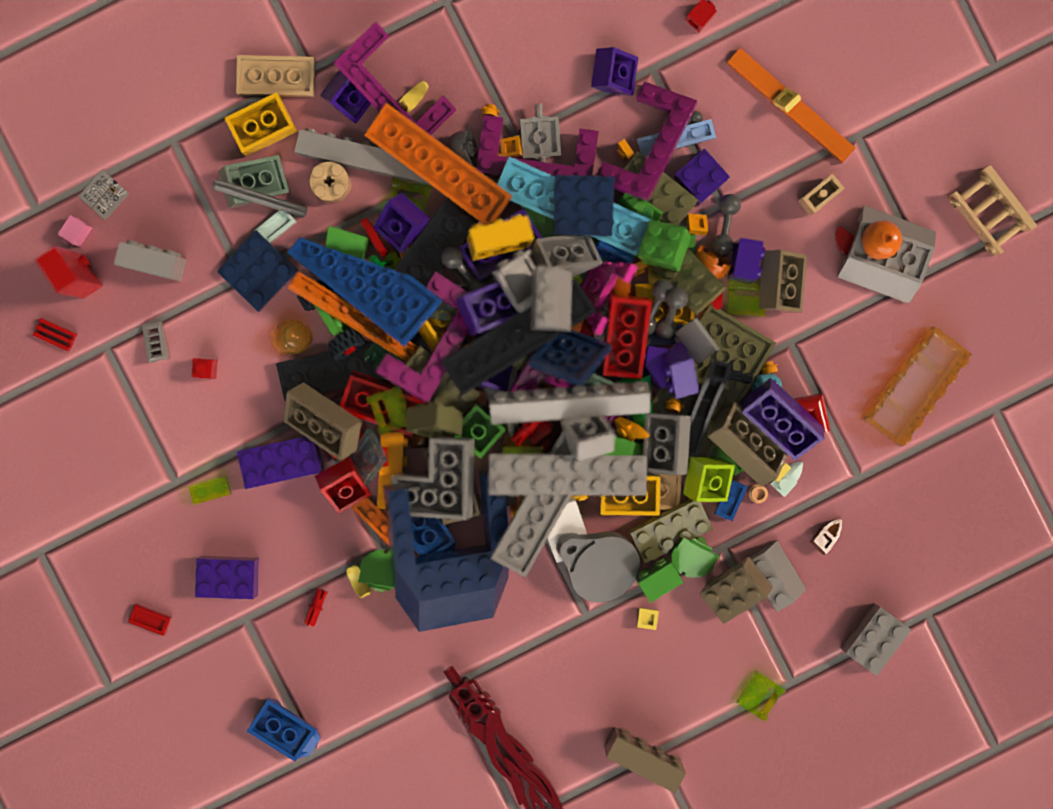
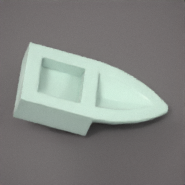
[769,461,803,497]

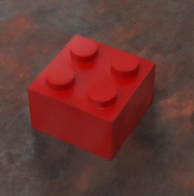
[315,457,371,514]

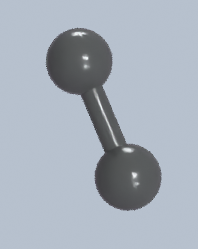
[712,194,741,256]
[441,246,489,293]
[647,279,673,336]
[655,287,688,339]

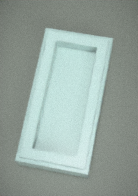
[254,210,297,243]

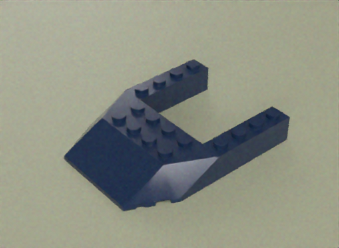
[383,469,509,632]

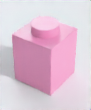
[58,215,92,247]

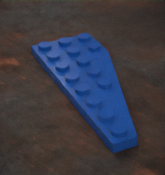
[287,238,442,347]

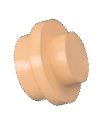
[748,484,768,503]

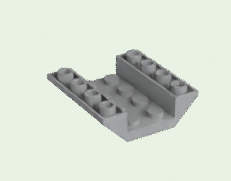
[837,205,936,304]

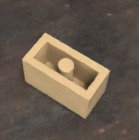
[798,174,845,216]

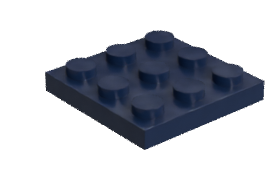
[553,174,615,236]
[217,230,299,312]
[529,329,611,387]

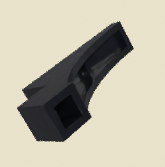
[688,359,732,457]

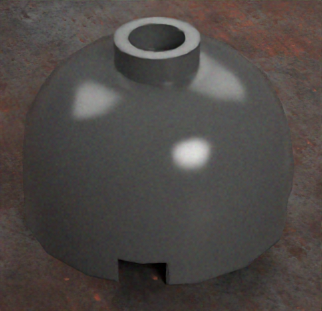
[446,129,478,167]

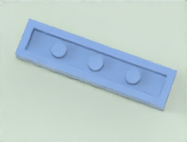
[636,119,716,157]

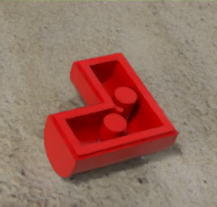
[794,393,830,432]

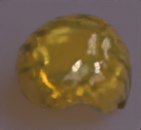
[270,319,313,355]

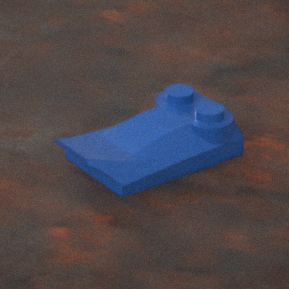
[410,516,456,556]
[247,697,321,762]

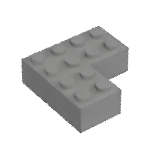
[391,436,474,520]

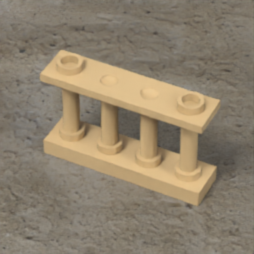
[948,165,1038,256]

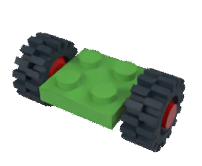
[297,280,365,361]

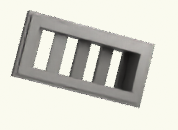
[142,321,170,363]

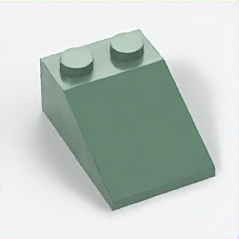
[218,155,289,208]

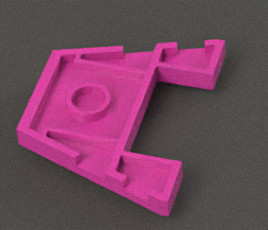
[581,261,637,335]

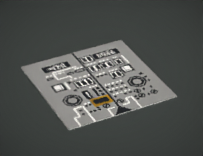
[78,169,129,220]

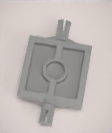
[520,104,561,162]

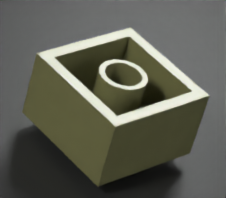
[406,401,463,439]

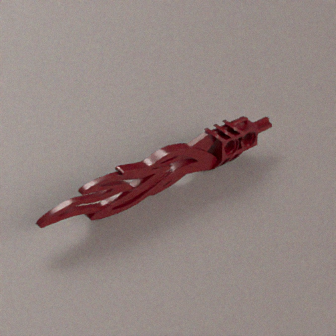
[443,665,563,809]

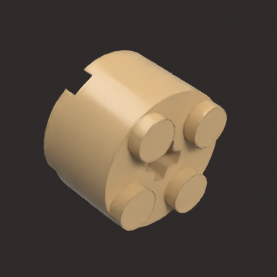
[310,162,351,204]

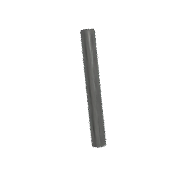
[212,179,307,218]

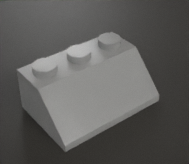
[531,266,572,332]
[744,540,806,612]

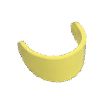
[398,81,428,112]
[346,565,371,599]

